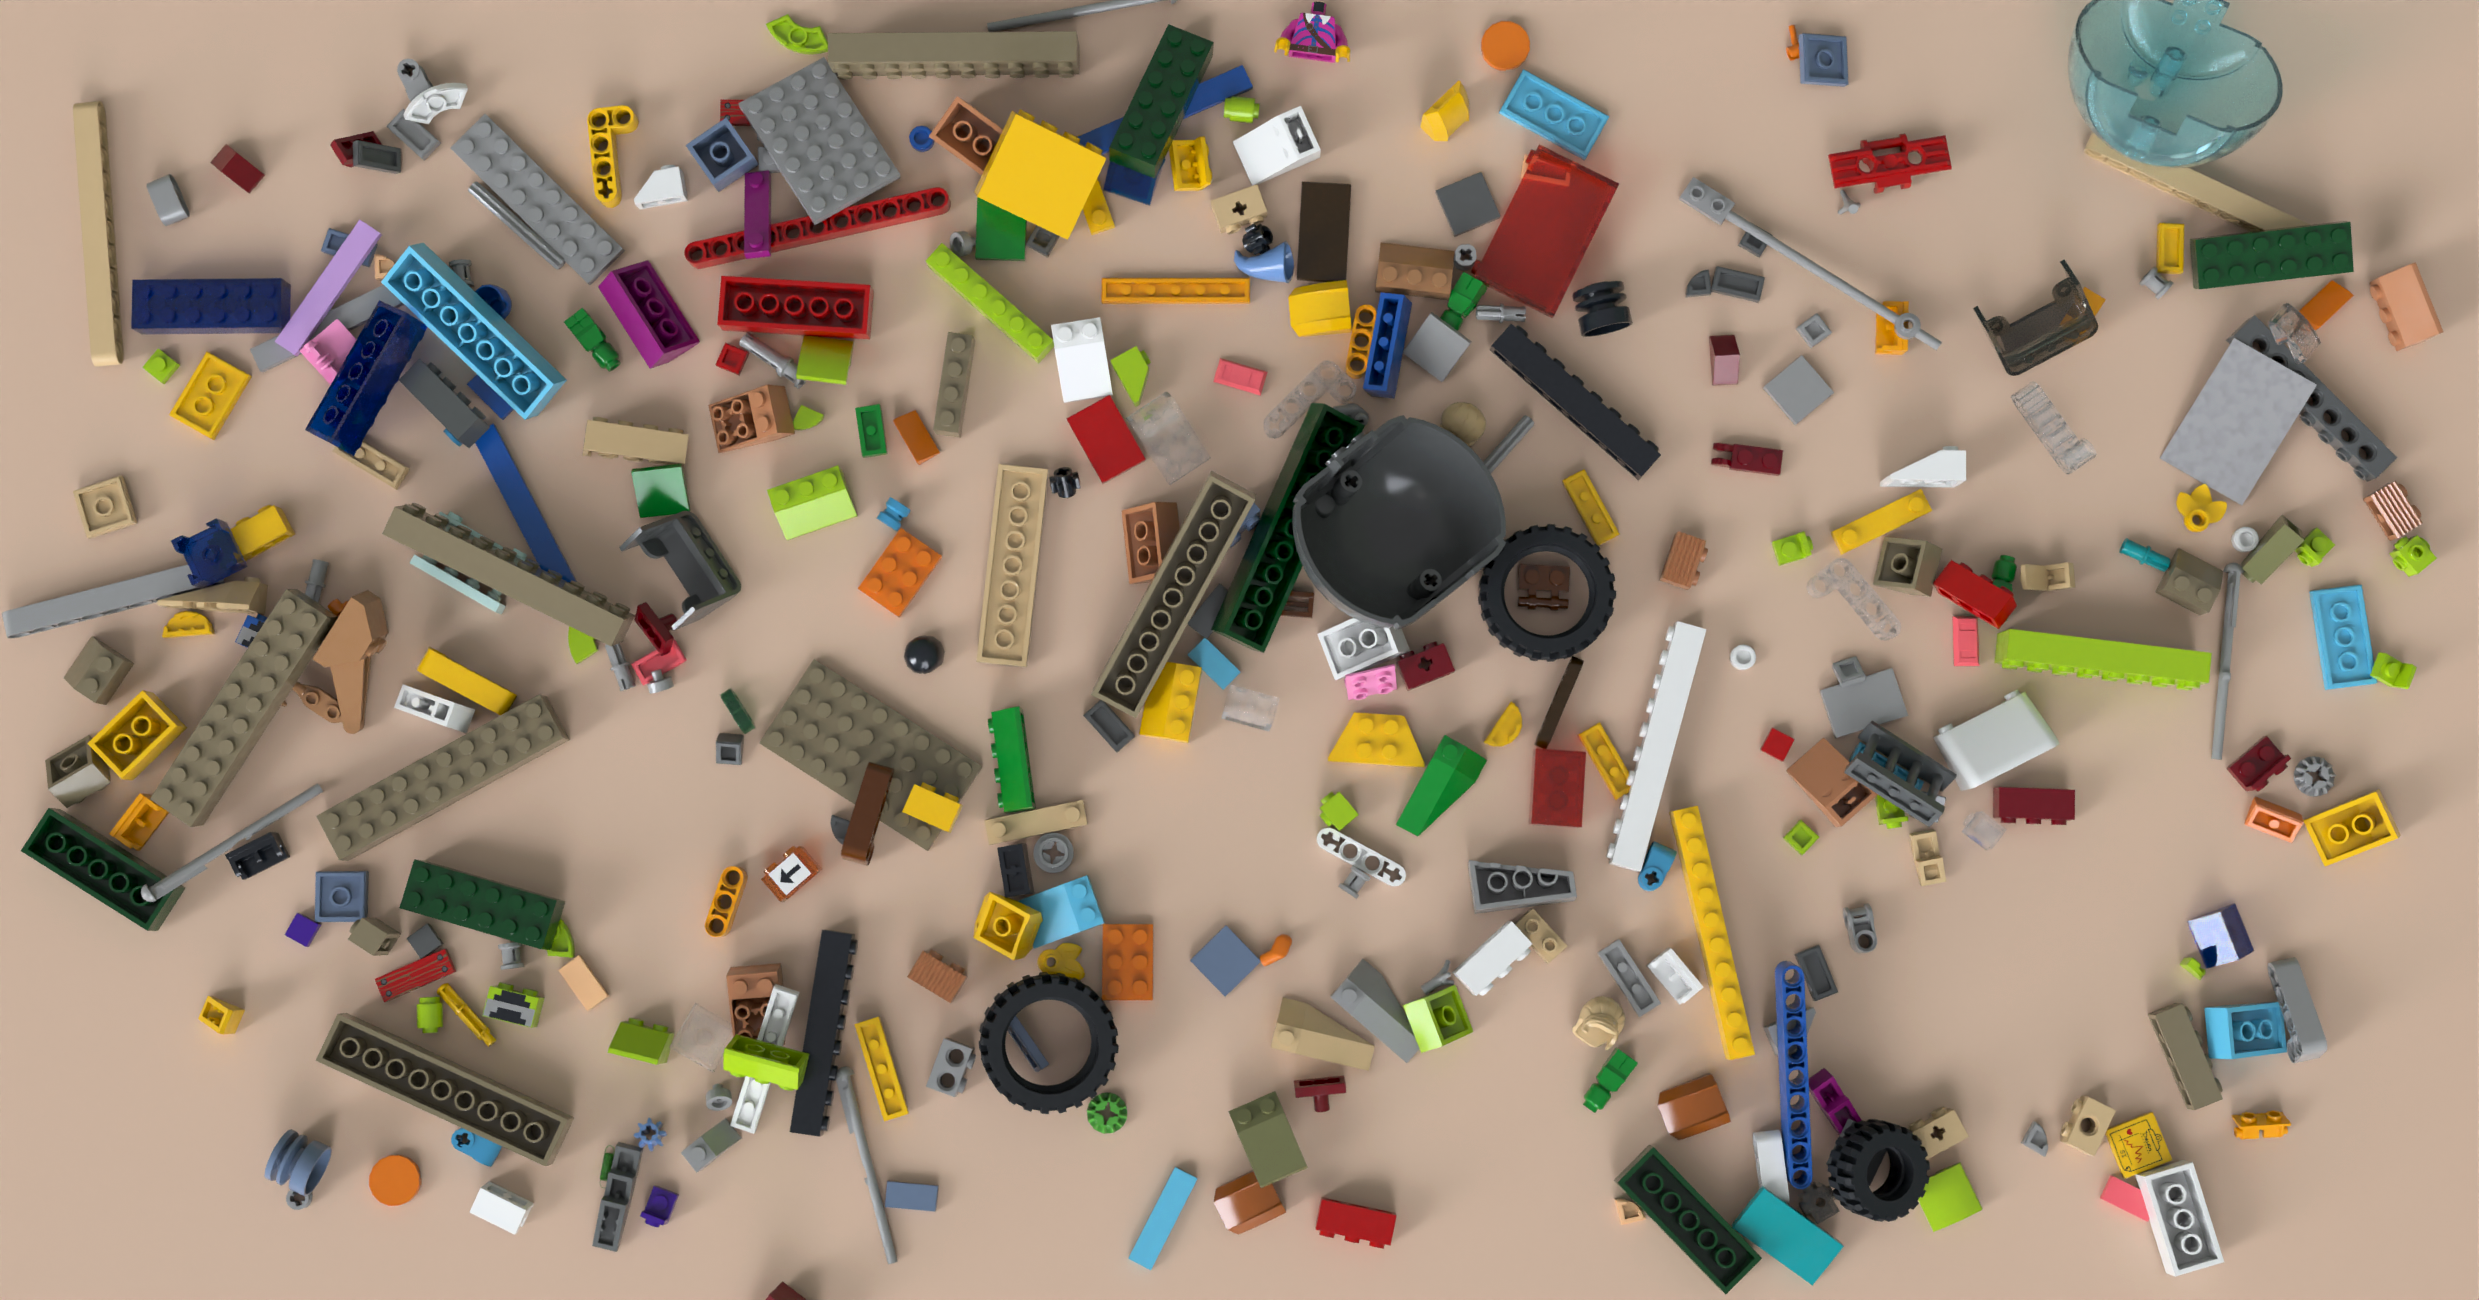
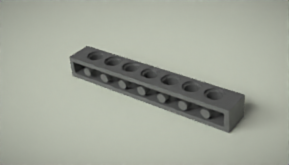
[2226,315,2397,482]

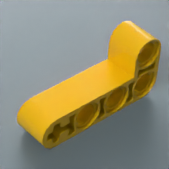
[587,105,639,208]
[416,647,517,715]

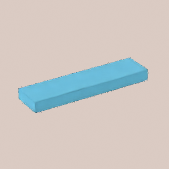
[1128,1167,1198,1270]

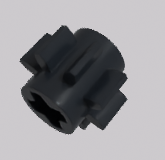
[1242,224,1273,255]
[1049,467,1081,498]

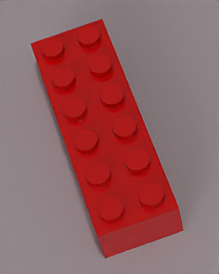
[717,276,874,340]

